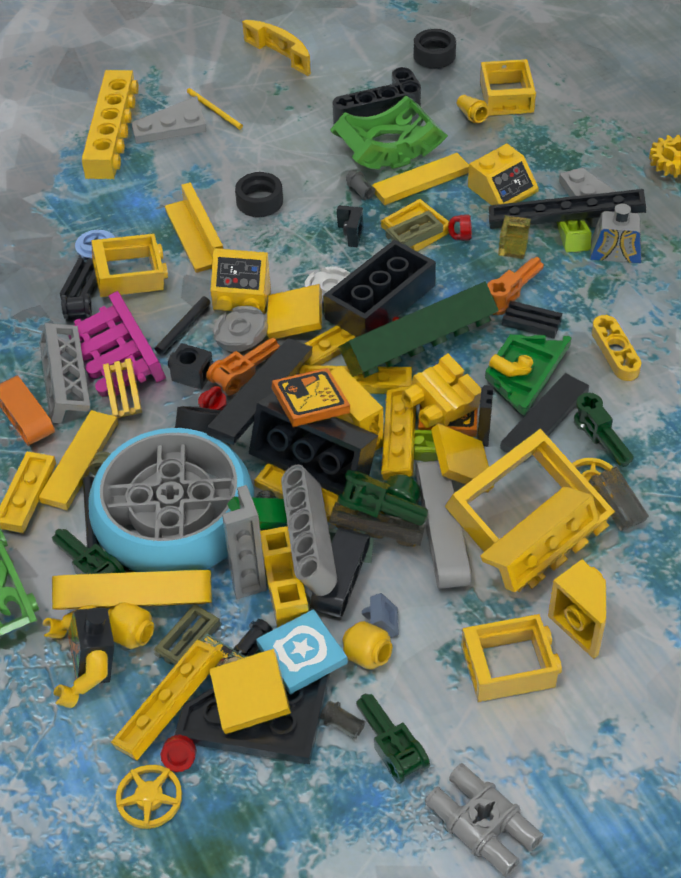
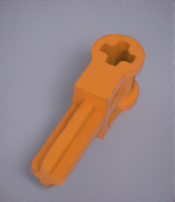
[487,257,544,315]
[206,338,280,396]

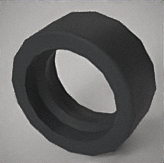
[413,29,456,68]
[235,172,283,217]
[175,406,221,433]

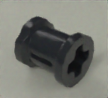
[61,293,92,319]

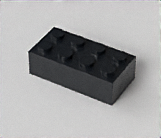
[323,239,436,337]
[248,392,378,495]

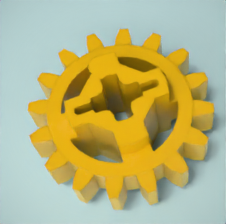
[649,135,681,178]

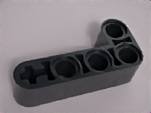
[332,67,421,124]

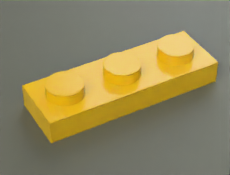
[0,451,56,533]

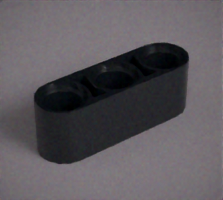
[310,526,371,618]

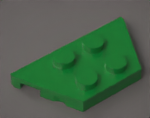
[485,334,572,416]

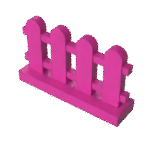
[67,291,166,397]

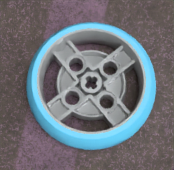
[89,428,255,572]

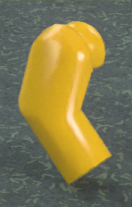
[489,354,533,377]

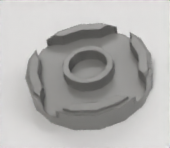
[213,306,268,352]

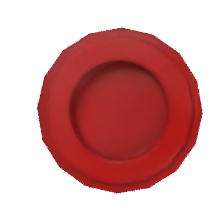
[448,214,472,241]
[198,386,227,411]
[160,735,197,772]

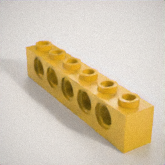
[81,70,139,179]

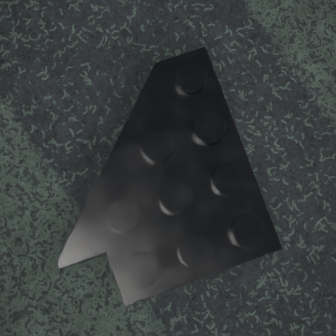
[175,673,330,764]

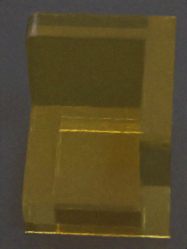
[498,215,531,259]

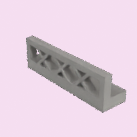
[39,323,90,424]
[222,485,267,599]

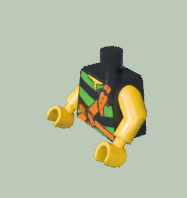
[43,605,114,708]

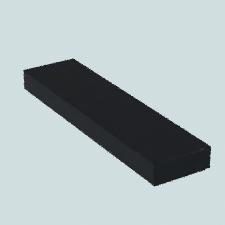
[500,373,589,462]

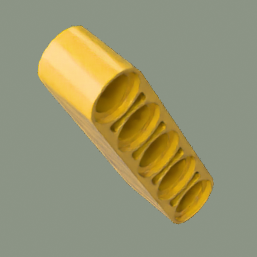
[52,570,212,610]

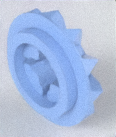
[75,230,115,260]

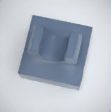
[362,593,399,638]

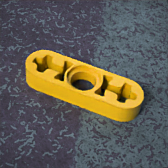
[591,315,641,381]

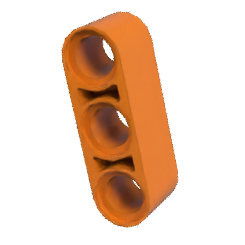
[0,375,55,446]

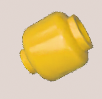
[108,602,155,649]
[343,621,393,670]

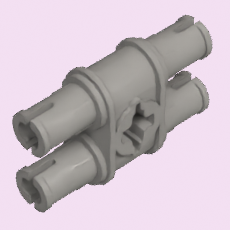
[425,763,544,877]

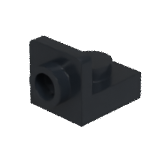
[337,205,364,247]

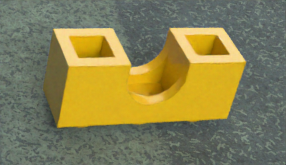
[260,526,309,628]

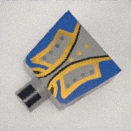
[590,204,641,263]

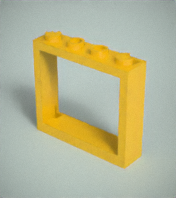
[444,428,615,592]

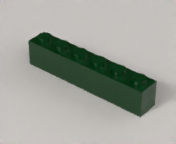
[338,281,499,378]

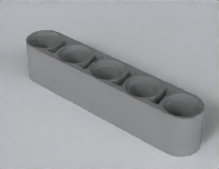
[416,460,471,589]
[281,465,337,596]

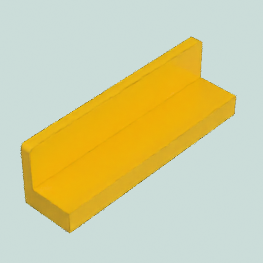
[165,182,223,272]
[480,487,599,593]

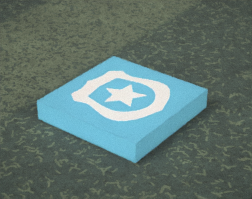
[256,609,348,694]

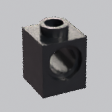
[168,343,213,390]

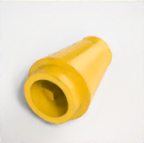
[456,95,489,123]

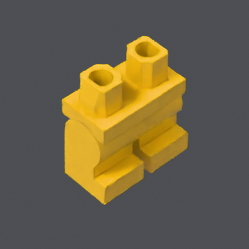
[401,353,481,428]

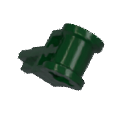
[574,393,634,467]
[337,470,428,526]
[52,529,126,575]
[356,693,430,784]

